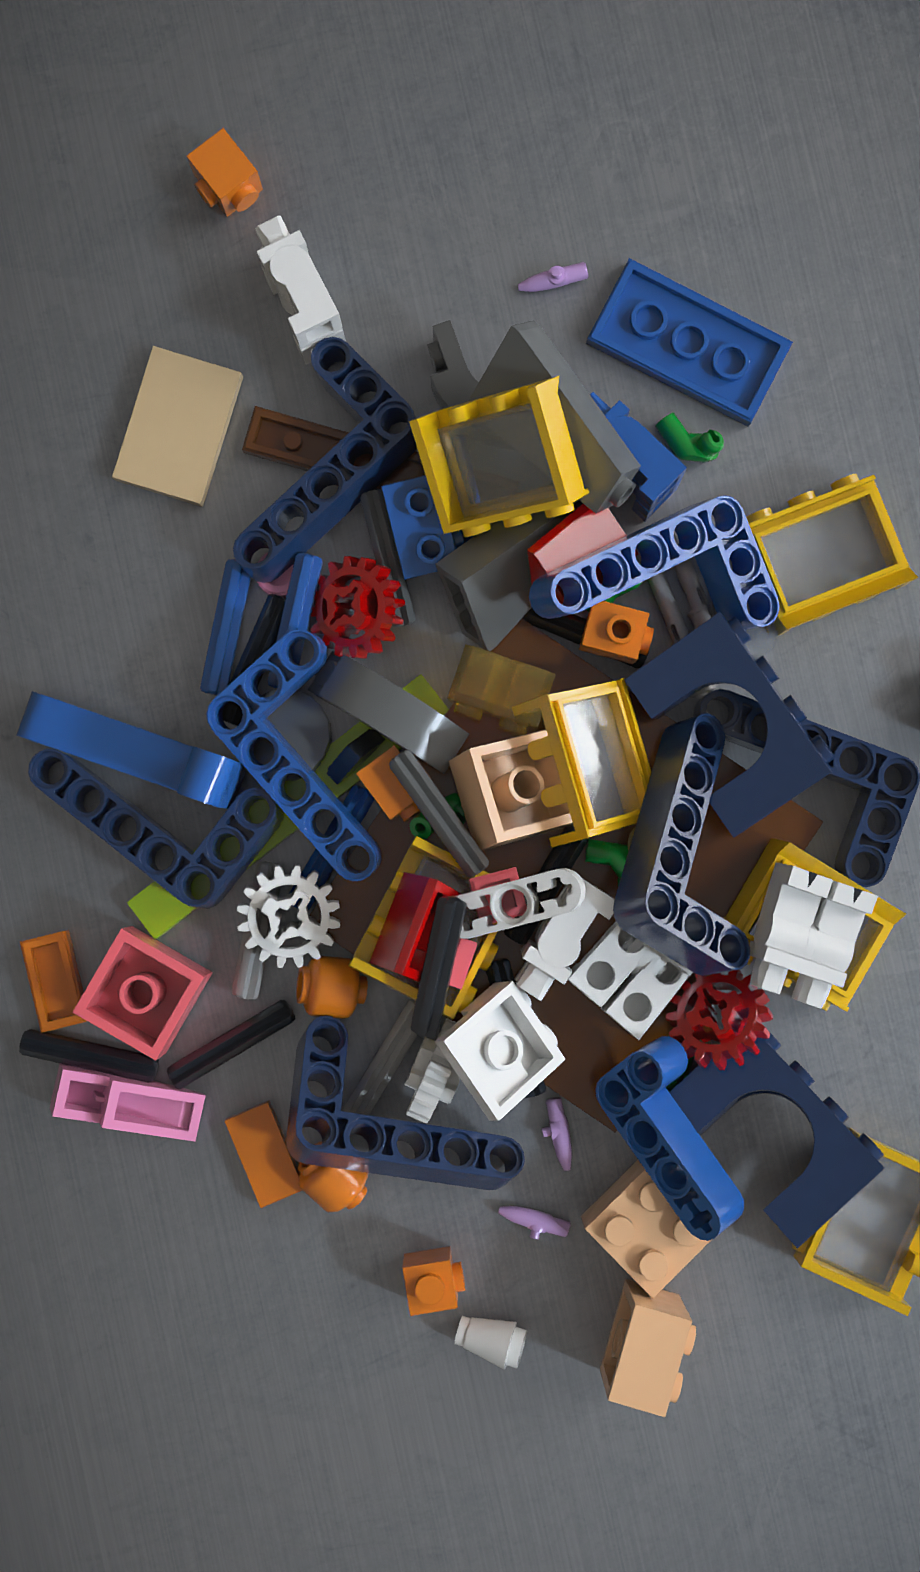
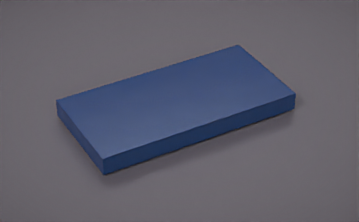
[586,258,793,427]

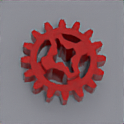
[310,556,405,659]
[666,969,773,1070]

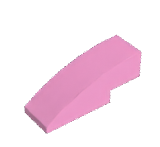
[50,1063,206,1142]

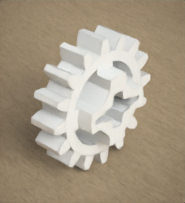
[237,864,340,968]
[405,1018,460,1124]

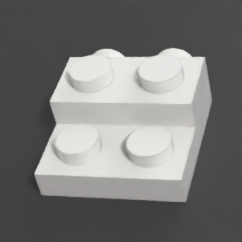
[435,981,565,1121]

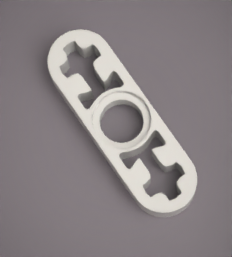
[456,868,586,939]

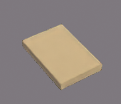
[112,346,243,507]

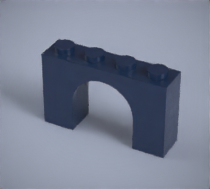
[624,612,835,838]
[669,1024,885,1249]

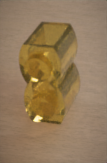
[447,644,556,735]

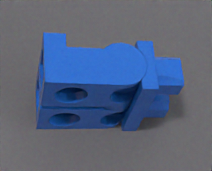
[590,392,687,522]

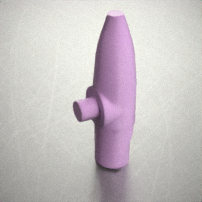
[518,262,588,292]
[542,1097,572,1171]
[498,1206,570,1240]

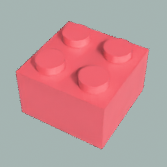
[72,926,213,1061]

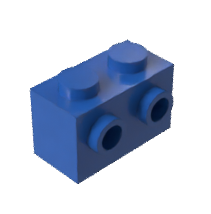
[381,475,464,580]

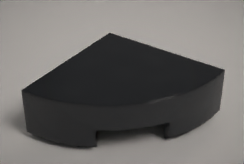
[326,729,385,785]

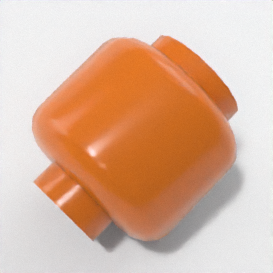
[296,956,368,1019]
[298,1141,368,1213]

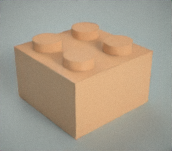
[449,730,573,851]
[581,1160,711,1298]
[600,1279,696,1417]

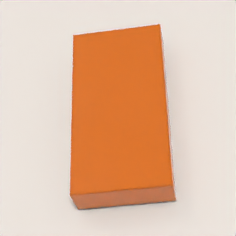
[20,930,87,1033]
[225,1100,302,1208]

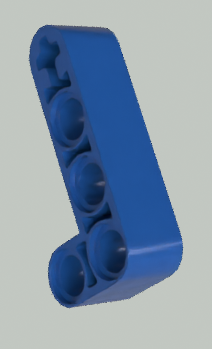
[596,1036,745,1241]

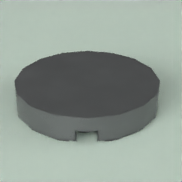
[240,689,332,781]

